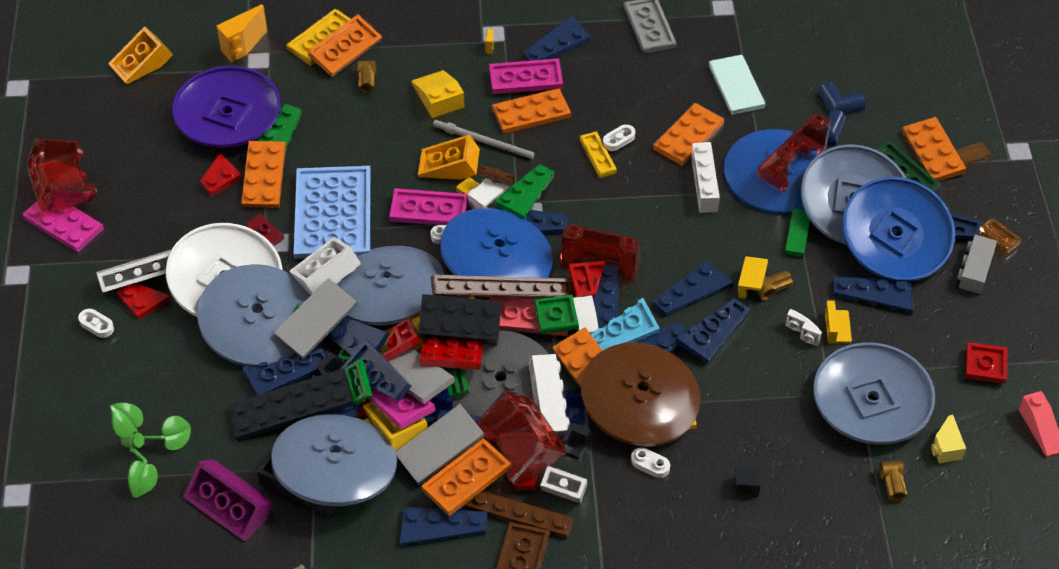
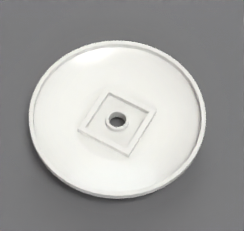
[166,223,283,317]

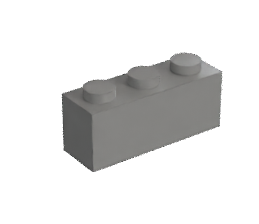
[957,235,997,294]

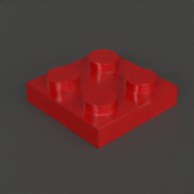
[965,342,1008,384]

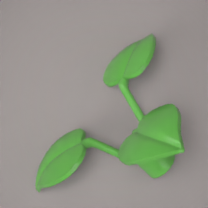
[110,403,191,498]

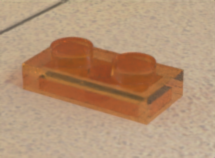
[979,218,1022,253]

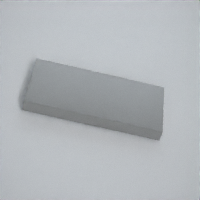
[624,0,677,54]
[274,278,357,359]
[389,348,455,404]
[396,404,485,485]

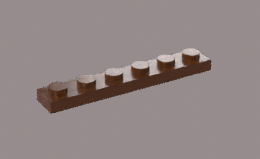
[461,491,573,539]

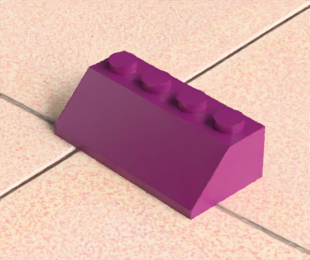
[183,459,275,541]

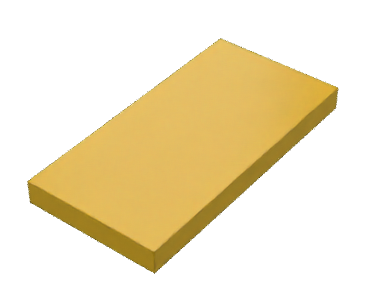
[286,9,351,65]

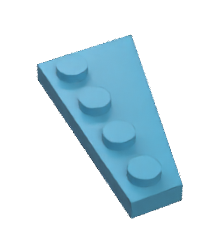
[591,298,660,350]

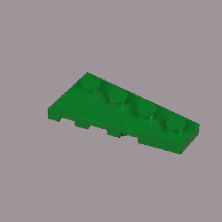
[256,104,302,154]
[494,164,554,220]

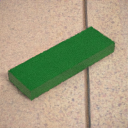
[785,208,810,257]

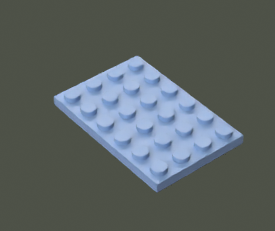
[294,166,371,259]

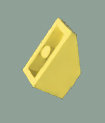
[931,415,966,463]

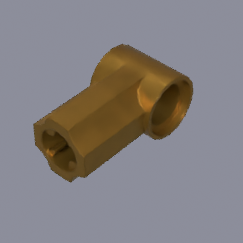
[358,61,376,94]
[755,270,793,301]
[879,460,907,502]

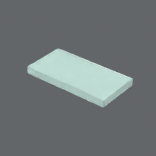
[709,55,765,115]

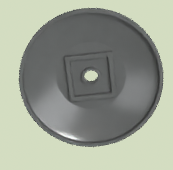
[441,330,549,437]

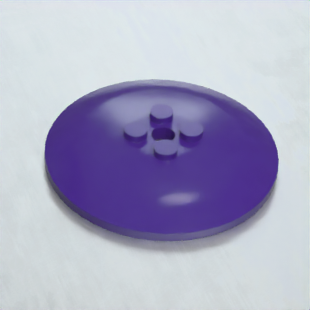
[172,66,281,148]

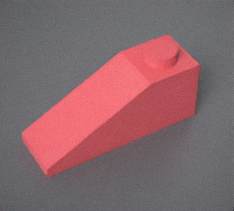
[1019,391,1059,458]

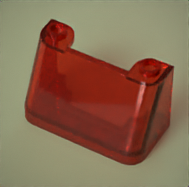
[757,114,831,192]
[27,138,97,213]
[561,224,642,282]
[476,390,567,484]

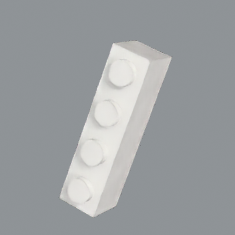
[691,142,720,213]
[96,250,171,292]
[528,354,570,438]

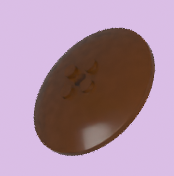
[581,342,700,447]

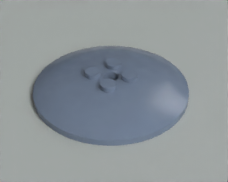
[801,144,906,245]
[337,246,444,326]
[197,264,310,367]
[813,343,935,445]
[271,415,397,506]

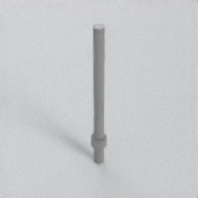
[433,120,535,159]

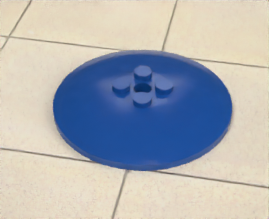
[724,129,825,214]
[842,177,955,282]
[440,208,553,278]

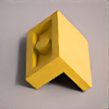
[738,257,768,299]
[825,301,852,344]

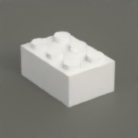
[289,237,361,295]

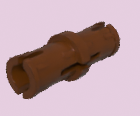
[477,165,516,187]

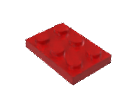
[420,337,483,370]

